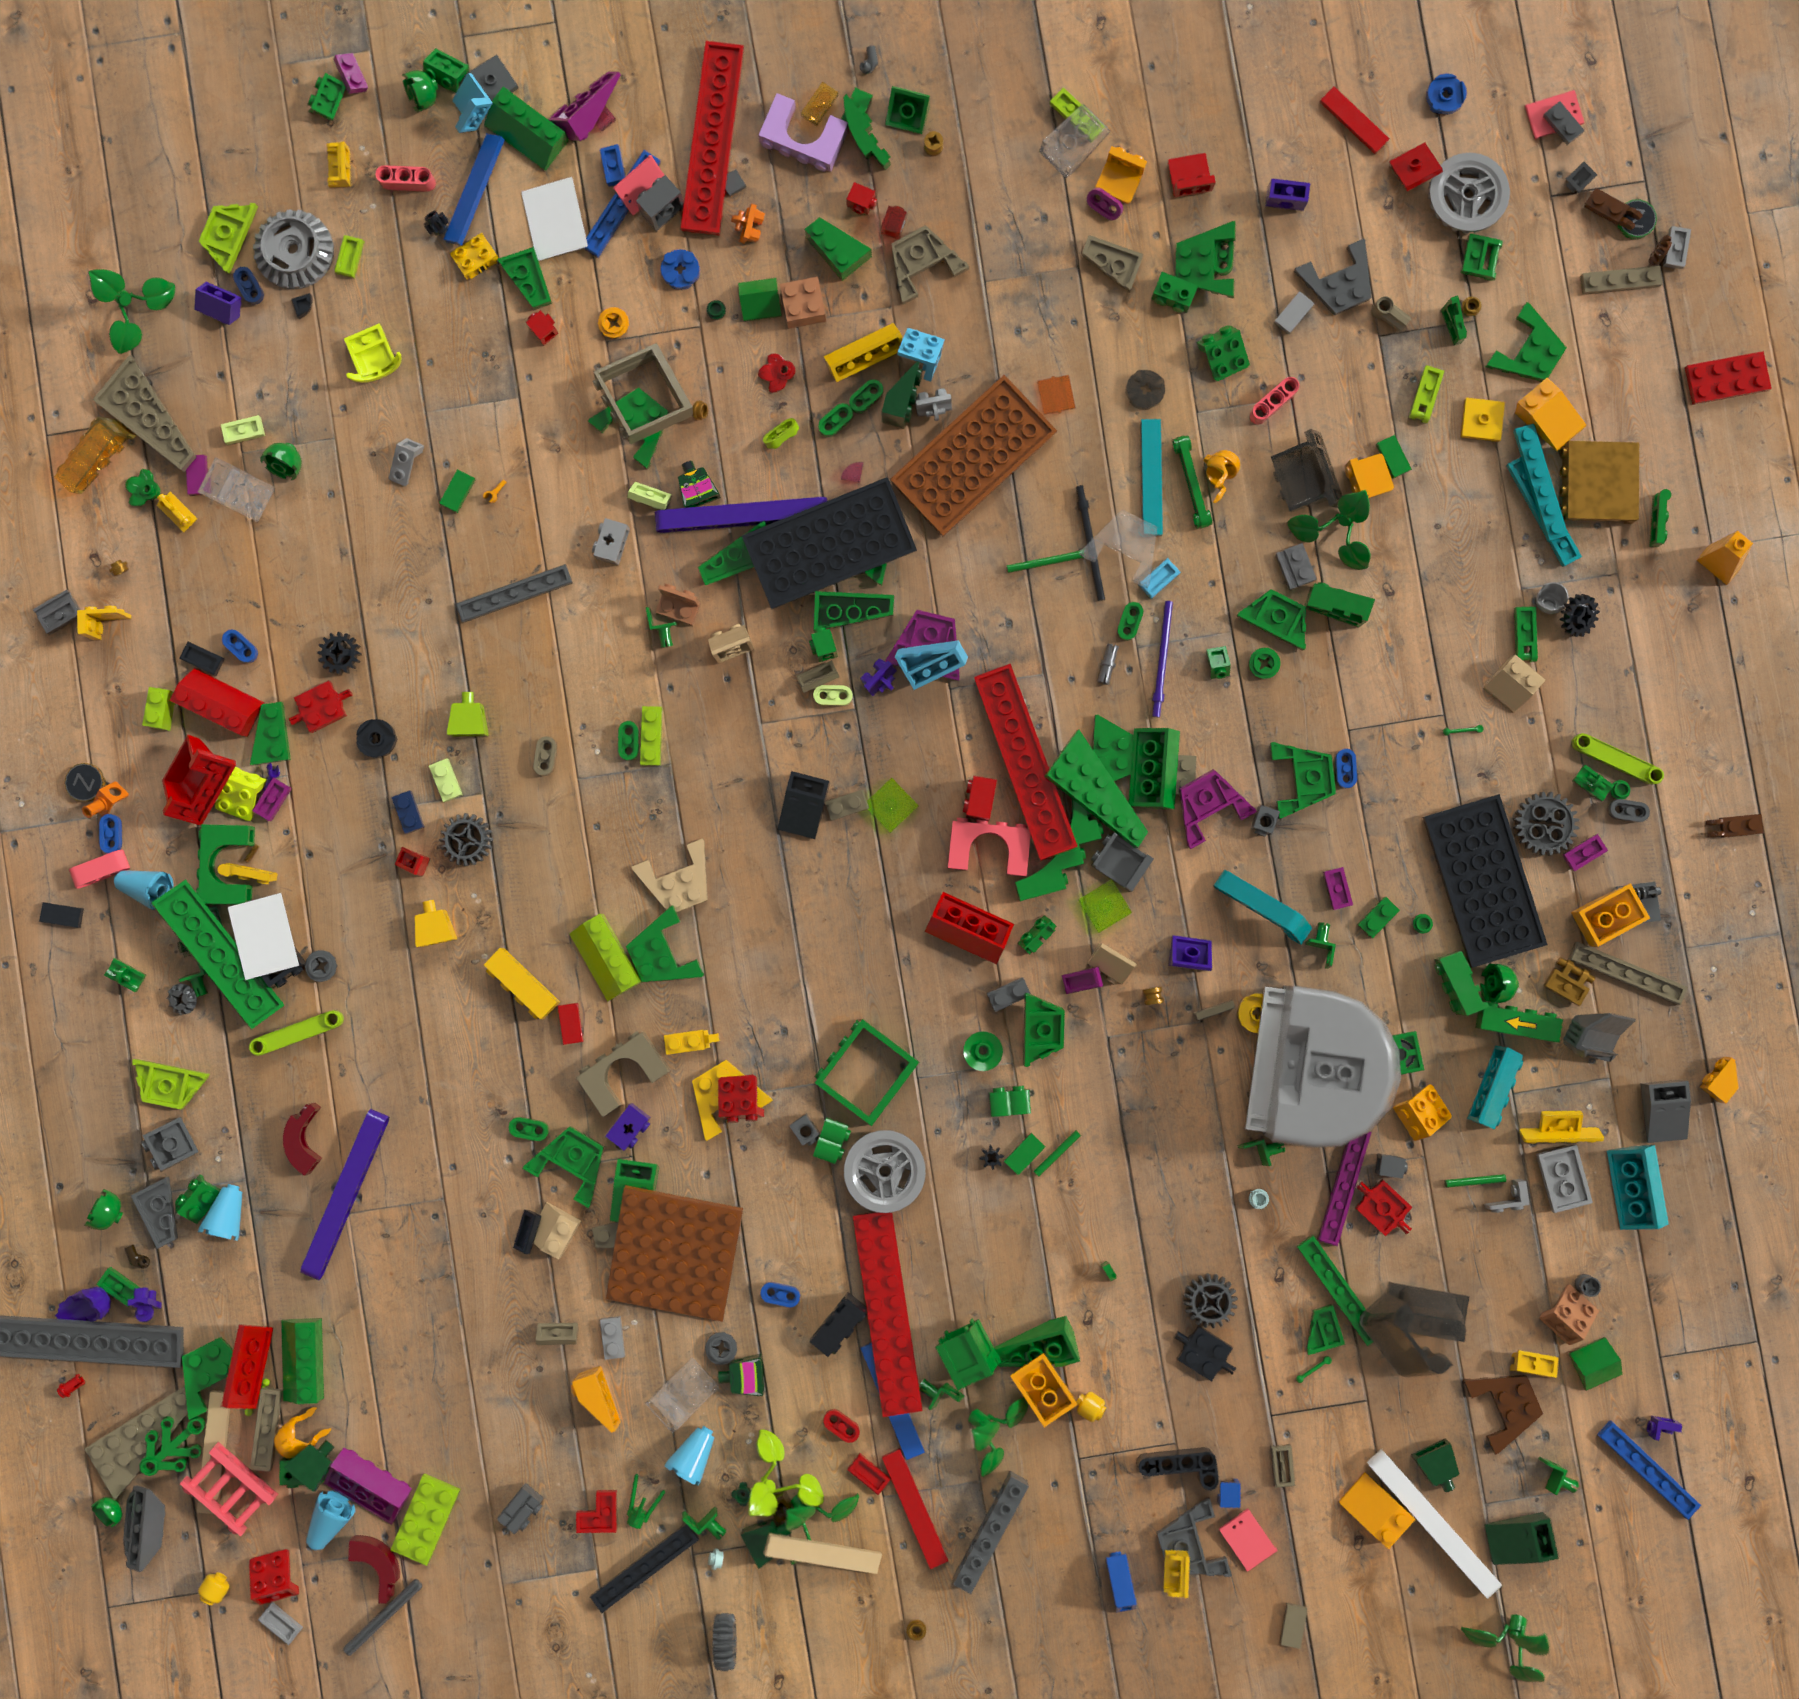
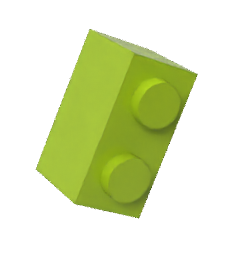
[142,687,175,731]

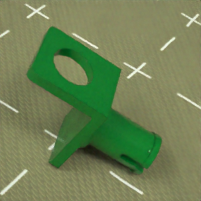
[646,607,677,648]
[1305,922,1336,969]
[178,963,208,997]
[1237,1139,1285,1166]
[919,1378,965,1411]
[1539,1456,1579,1495]
[682,1506,726,1540]

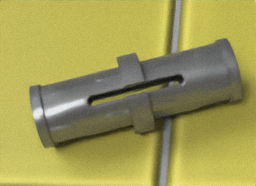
[1097,644,1119,685]

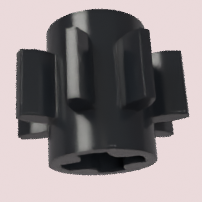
[424,211,449,236]
[979,1144,1004,1170]

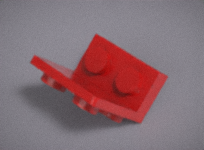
[1168,153,1216,198]
[249,1549,299,1605]

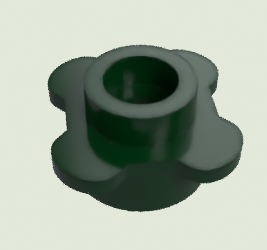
[731,1482,751,1507]

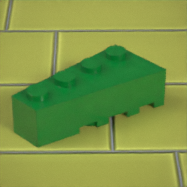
[813,591,895,631]

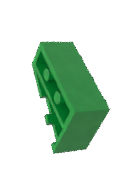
[804,217,872,281]
[1434,951,1489,1016]

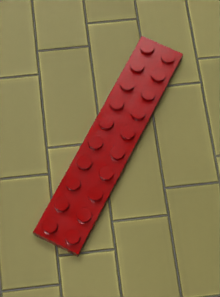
[681,41,744,236]
[974,663,1078,861]
[853,1212,923,1417]

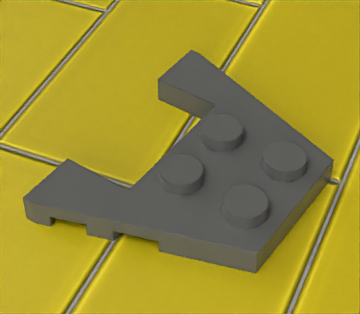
[1294,239,1371,316]
[1157,1497,1232,1577]

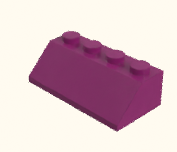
[324,1448,412,1525]

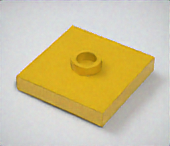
[1460,397,1505,442]

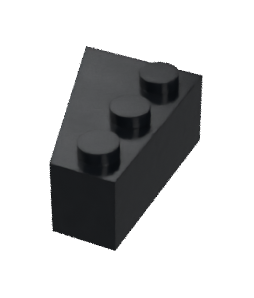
[810,1292,867,1357]

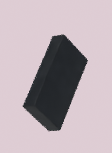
[179,641,225,676]
[39,902,84,928]
[513,1209,541,1254]

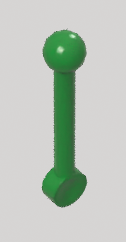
[1443,725,1484,736]
[1296,1356,1332,1383]

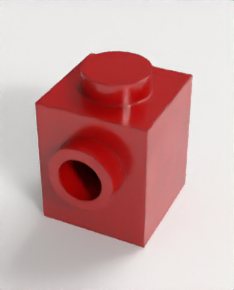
[846,182,878,215]
[526,310,559,346]

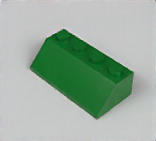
[484,86,569,171]
[1129,728,1180,809]
[281,1318,324,1404]

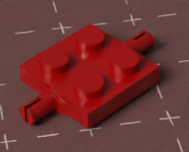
[289,680,353,733]
[1355,1179,1413,1236]

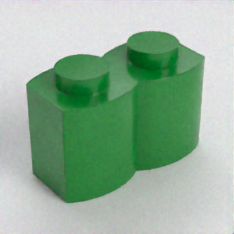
[989,1085,1031,1117]
[813,1117,851,1164]

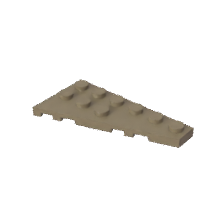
[93,355,196,472]
[85,1386,188,1500]

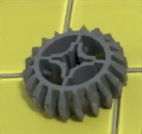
[439,813,494,866]
[1183,1273,1238,1328]
[712,1613,737,1671]

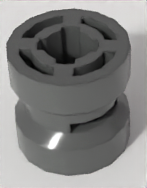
[1574,1274,1601,1297]

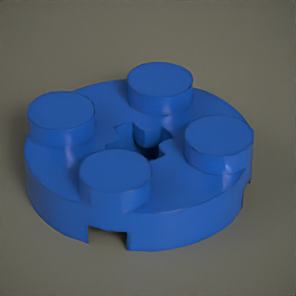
[1426,74,1467,115]
[661,249,700,290]

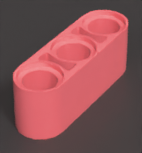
[375,165,436,192]
[1249,377,1299,425]
[69,850,130,889]

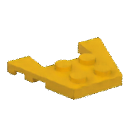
[692,1060,773,1141]

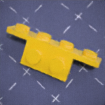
[1519,1111,1604,1144]

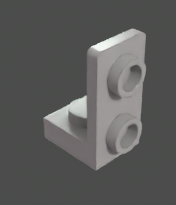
[389,438,424,486]
[1484,1179,1530,1213]

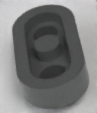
[1608,799,1650,822]

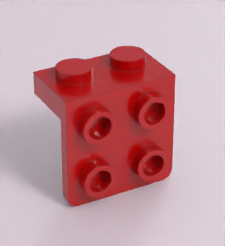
[718,1075,764,1123]

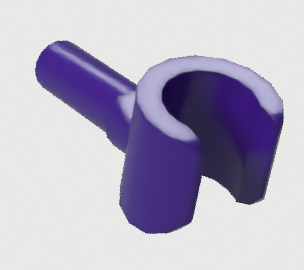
[263,763,280,791]

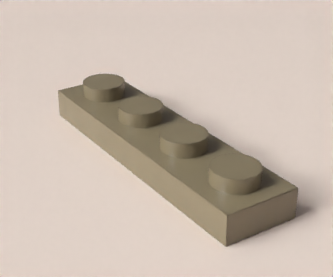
[1580,266,1662,295]
[250,1387,283,1472]

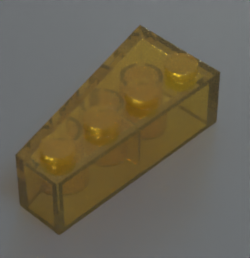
[54,417,136,494]

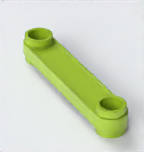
[1571,733,1664,785]
[249,1010,344,1056]

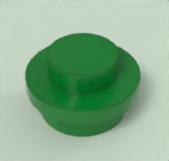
[1610,780,1630,800]
[1412,914,1433,934]

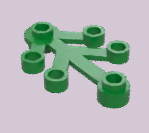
[139,1416,205,1476]

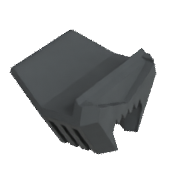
[1563,1013,1636,1062]

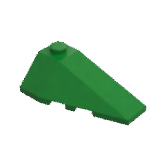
[994,1316,1080,1367]

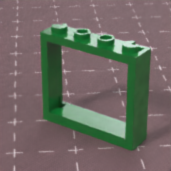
[814,1019,920,1126]

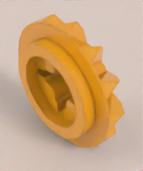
[598,307,629,339]

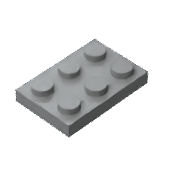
[1536,1144,1593,1213]

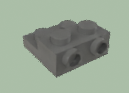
[141,1117,199,1172]

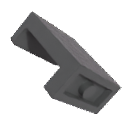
[1091,832,1154,892]

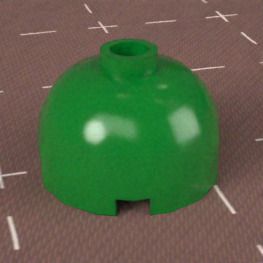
[402,70,438,112]
[260,443,302,480]
[1480,964,1519,1003]
[84,1189,123,1230]

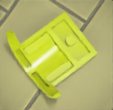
[344,323,402,383]

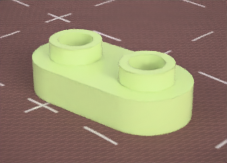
[813,685,853,706]

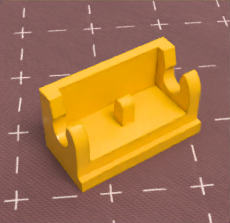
[326,141,351,188]
[1510,1350,1558,1378]
[1163,1550,1190,1598]

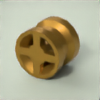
[924,131,943,156]
[1142,987,1164,1005]

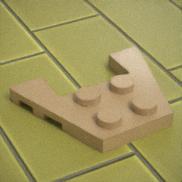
[632,839,708,912]

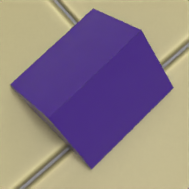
[1168,935,1212,971]

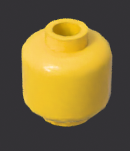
[1077,1392,1107,1422]
[198,1572,229,1605]

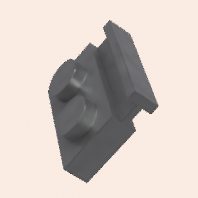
[1275,543,1317,590]
[33,590,81,635]

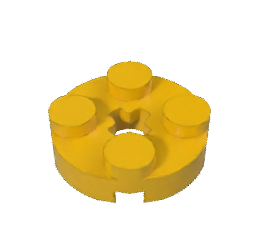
[1237,993,1264,1033]

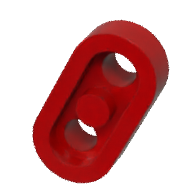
[823,1409,860,1443]

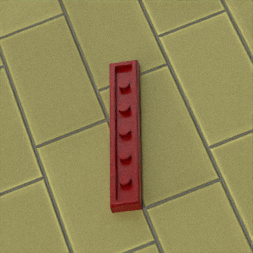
[882,1448,948,1569]

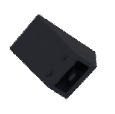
[777,771,830,839]

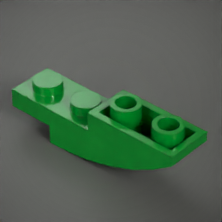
[843,94,891,170]

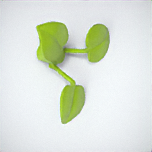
[749,1429,824,1517]

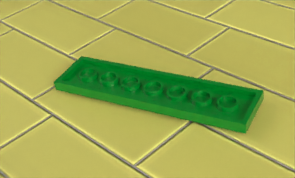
[151,879,285,1030]

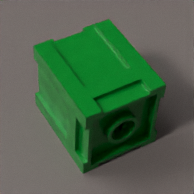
[935,1318,1001,1390]

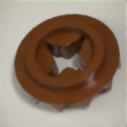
[1649,235,1672,266]

